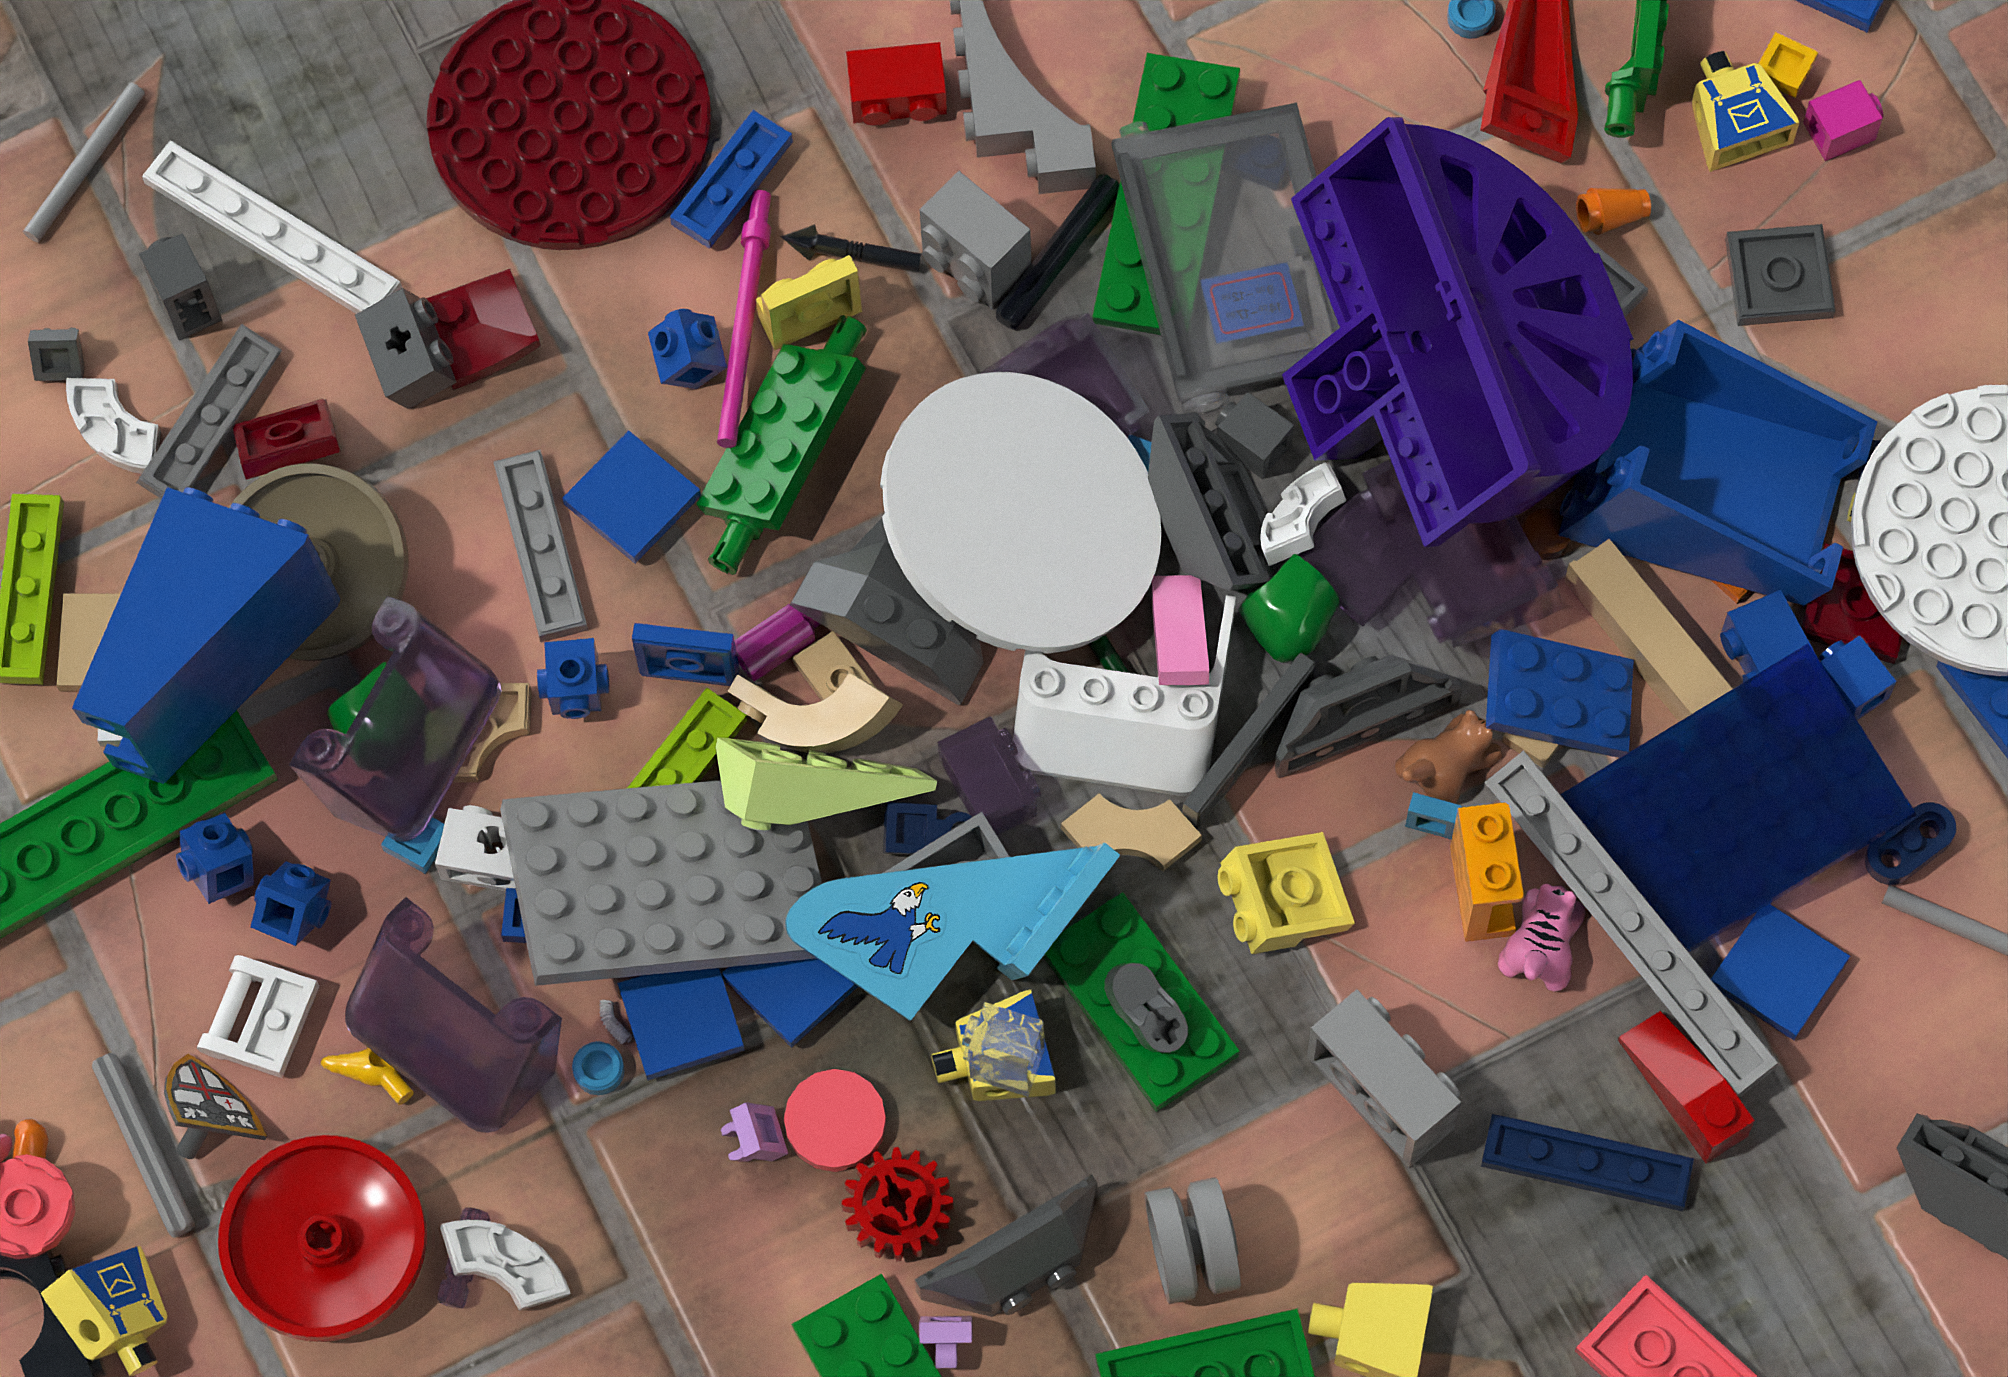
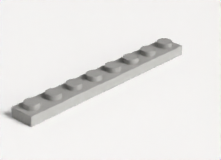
[1485,750,1780,1097]

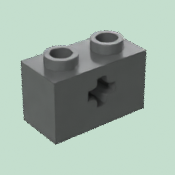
[139,233,222,341]
[355,288,457,409]

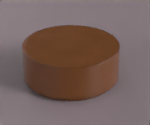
[1522,508,1571,560]

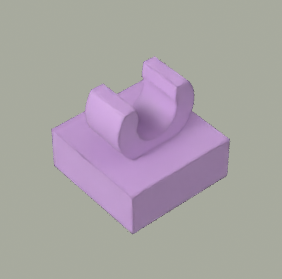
[721,1102,788,1162]
[919,1316,973,1368]

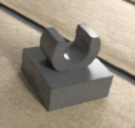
[28,328,85,381]

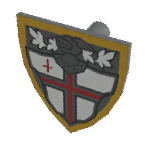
[164,1054,267,1159]

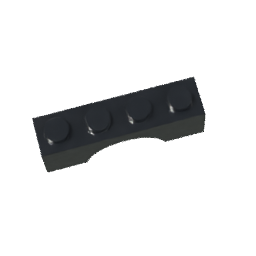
[0,1250,107,1377]

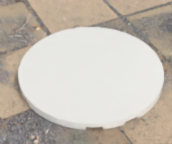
[880,372,1161,653]
[1851,385,2008,676]

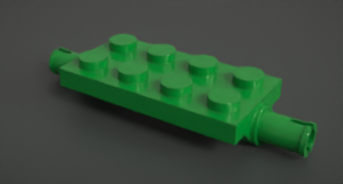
[1604,0,1669,138]
[696,315,867,575]

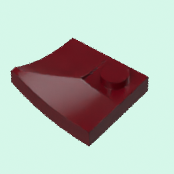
[426,269,541,390]

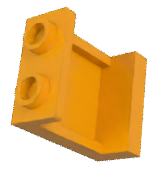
[1450,803,1524,942]

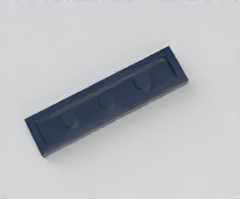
[1481,1114,1694,1211]

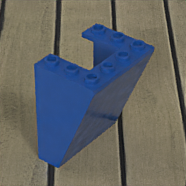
[1558,320,1878,605]
[72,487,340,784]

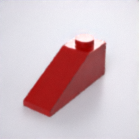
[1618,1011,1755,1164]

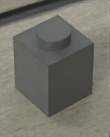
[1215,392,1294,479]

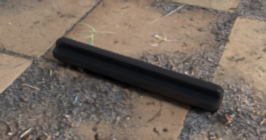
[996,174,1120,330]

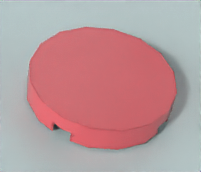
[784,1069,886,1172]
[0,1155,75,1259]

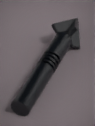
[780,224,922,272]

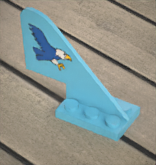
[785,842,1120,1021]

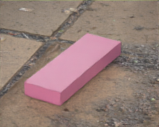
[1150,575,1210,685]

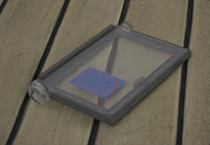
[1111,103,1340,415]

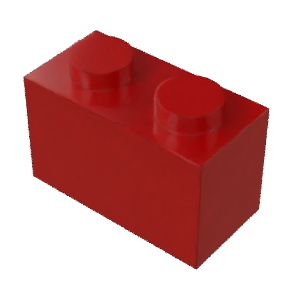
[846,42,947,126]

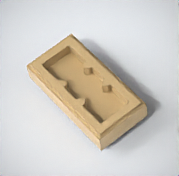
[793,631,875,701]

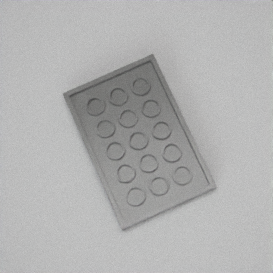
[500,780,822,986]

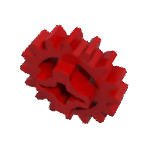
[841,1147,954,1262]

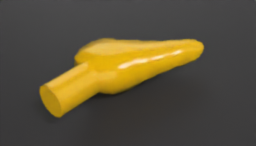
[320,1041,414,1105]

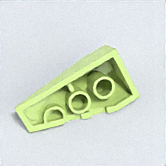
[716,737,937,830]

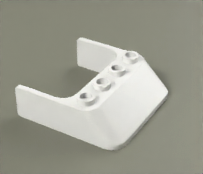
[1012,595,1236,796]

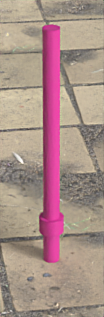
[717,190,771,448]

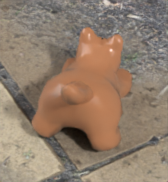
[1395,710,1502,804]

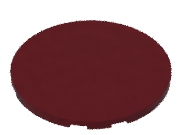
[427,0,711,250]

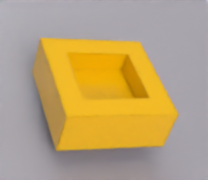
[1758,32,1818,98]

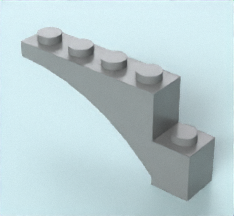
[949,0,1096,194]

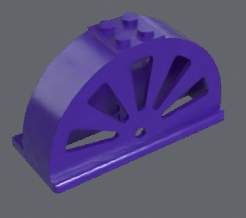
[1282,117,1634,547]

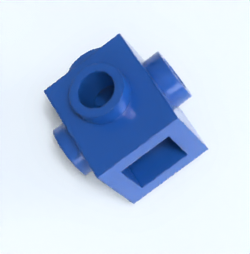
[648,309,727,389]
[537,638,610,719]
[176,813,254,904]
[250,861,331,946]

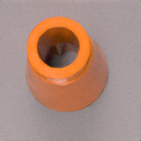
[1576,188,1651,235]

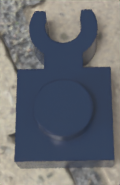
[883,802,972,855]

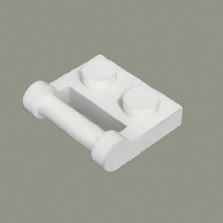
[197,955,320,1078]

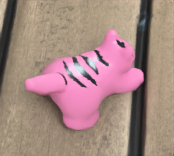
[1498,884,1586,992]

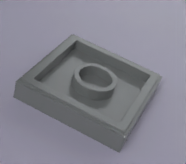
[1725,224,1836,326]

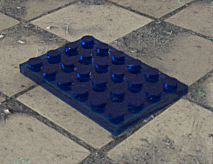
[1560,643,1916,952]

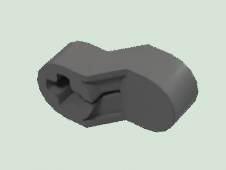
[1104,963,1188,1053]

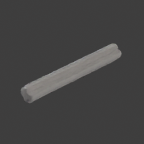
[92,1053,195,1238]

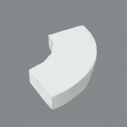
[66,378,161,474]
[1260,462,1346,566]
[440,1220,571,1311]

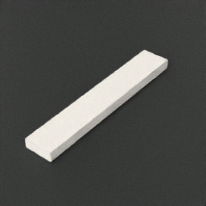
[142,141,402,314]

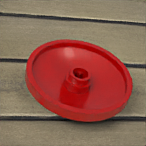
[218,1135,427,1342]

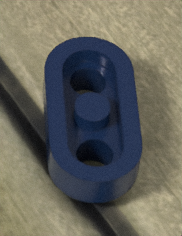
[1865,802,1956,885]

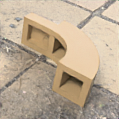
[728,673,903,753]

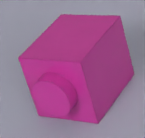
[1803,80,1883,161]

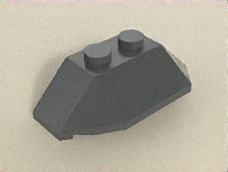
[1148,412,1274,590]
[790,541,984,706]
[1275,654,1462,778]
[1896,1113,2008,1259]
[915,1175,1097,1317]

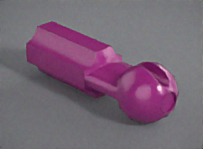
[734,604,821,682]

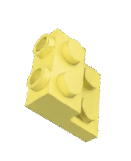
[756,255,862,350]
[1218,832,1355,954]

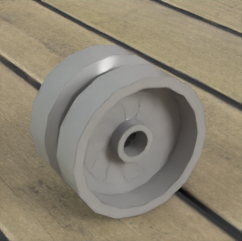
[1144,1177,1241,1304]

